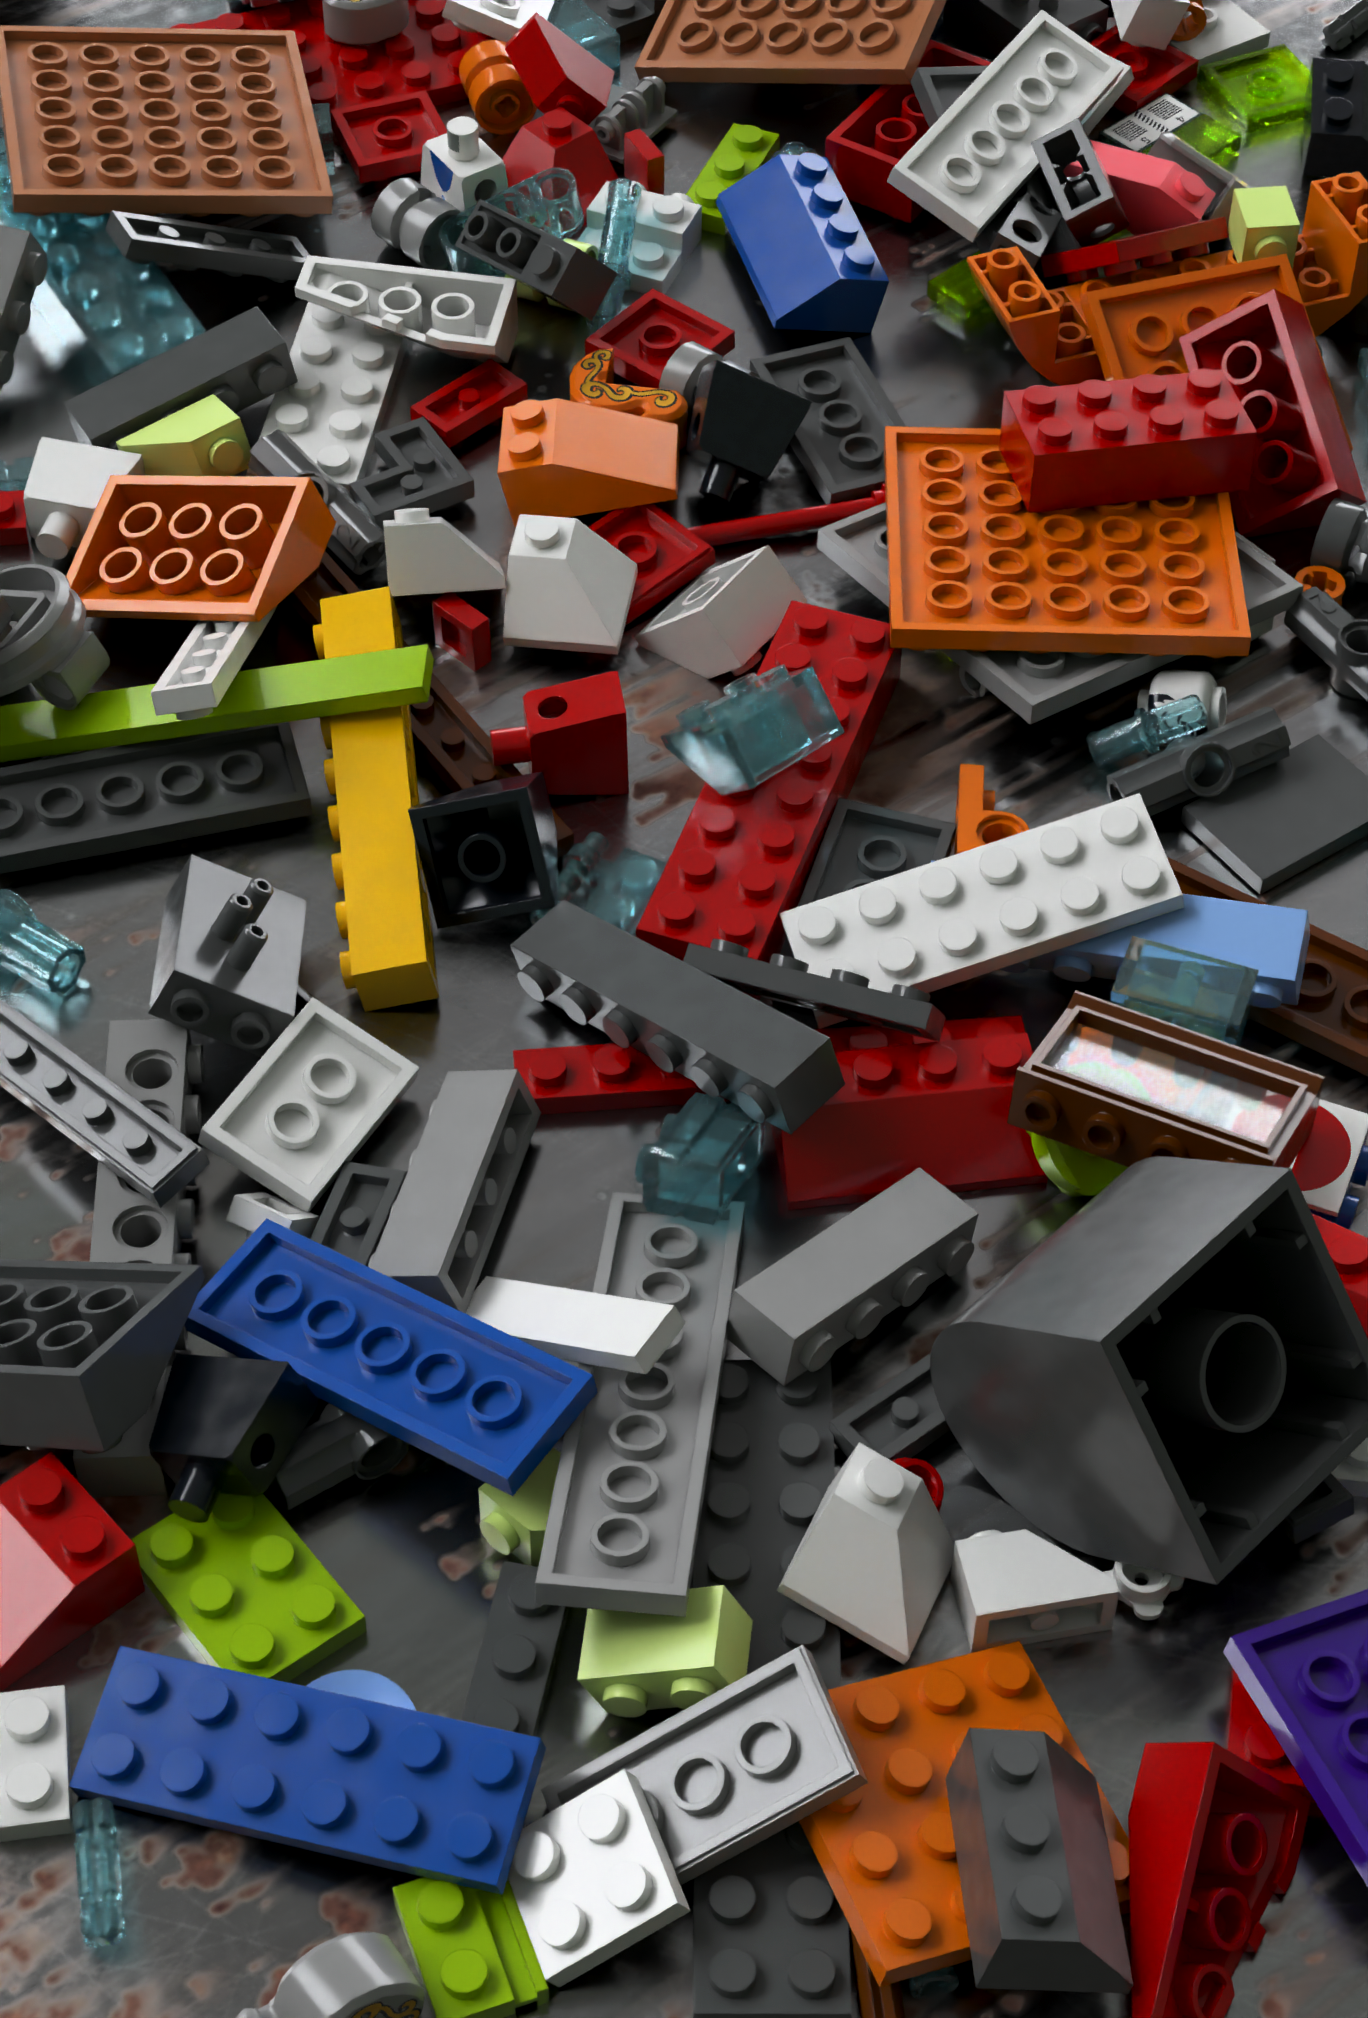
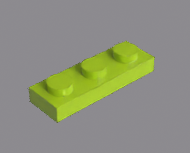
[686,123,780,236]

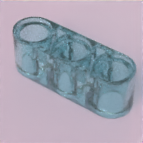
[439,168,584,276]

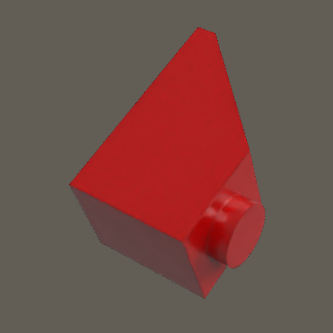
[505,12,615,125]

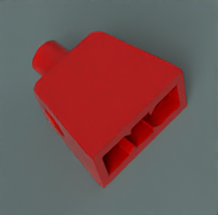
[490,671,629,795]

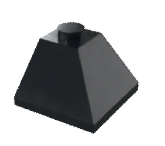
[408,771,558,929]

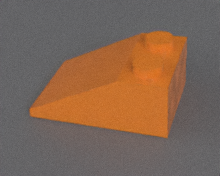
[497,398,680,527]

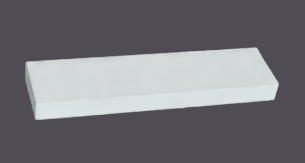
[465,1276,686,1374]

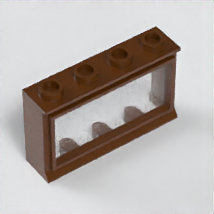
[1007,990,1325,1168]

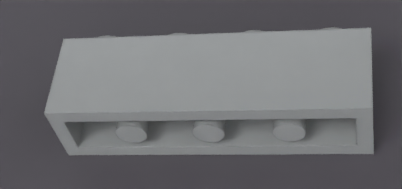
[368,1069,541,1313]
[727,1167,979,1386]

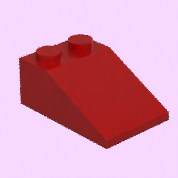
[0,1452,145,1692]

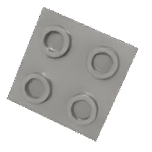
[588,76,678,164]

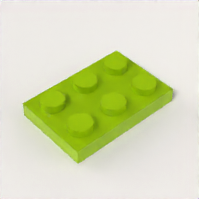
[131,1493,367,1682]

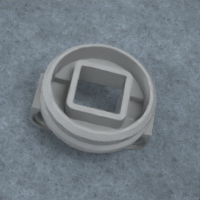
[0,564,110,710]

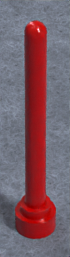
[687,483,886,547]

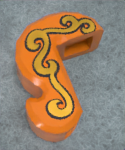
[570,349,688,450]

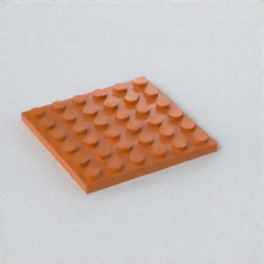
[884,426,1251,658]

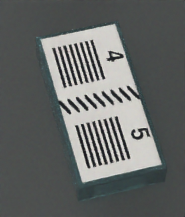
[1098,93,1203,154]

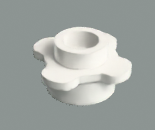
[1104,1561,1184,1620]

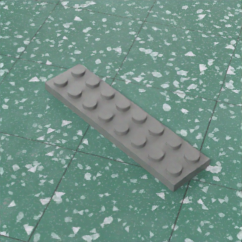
[535,1192,745,1617]

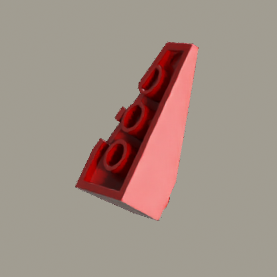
[1128,1742,1311,2018]

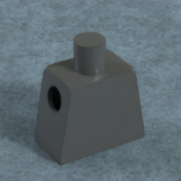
[1031,118,1130,247]

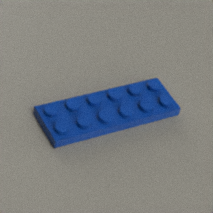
[184,1218,598,1496]
[69,1646,546,1895]

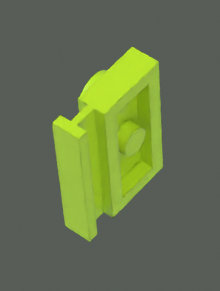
[392,1877,549,2018]

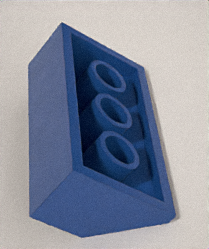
[716,153,889,333]

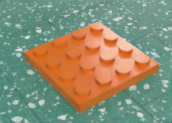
[1080,254,1353,452]
[799,1641,1130,1987]

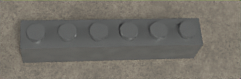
[510,899,845,1134]

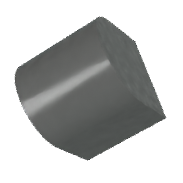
[930,1156,1368,1585]

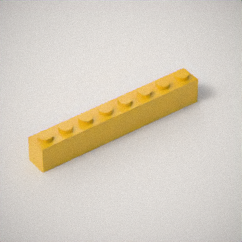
[313,586,439,1012]

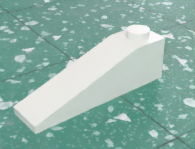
[295,255,518,363]

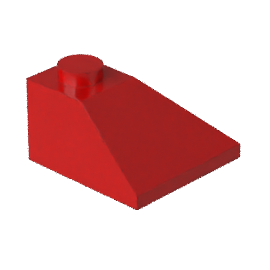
[502,107,621,239]

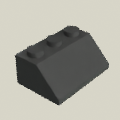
[945,1728,1134,1994]

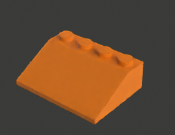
[66,475,336,622]

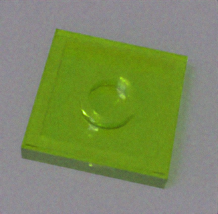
[1197,44,1310,134]

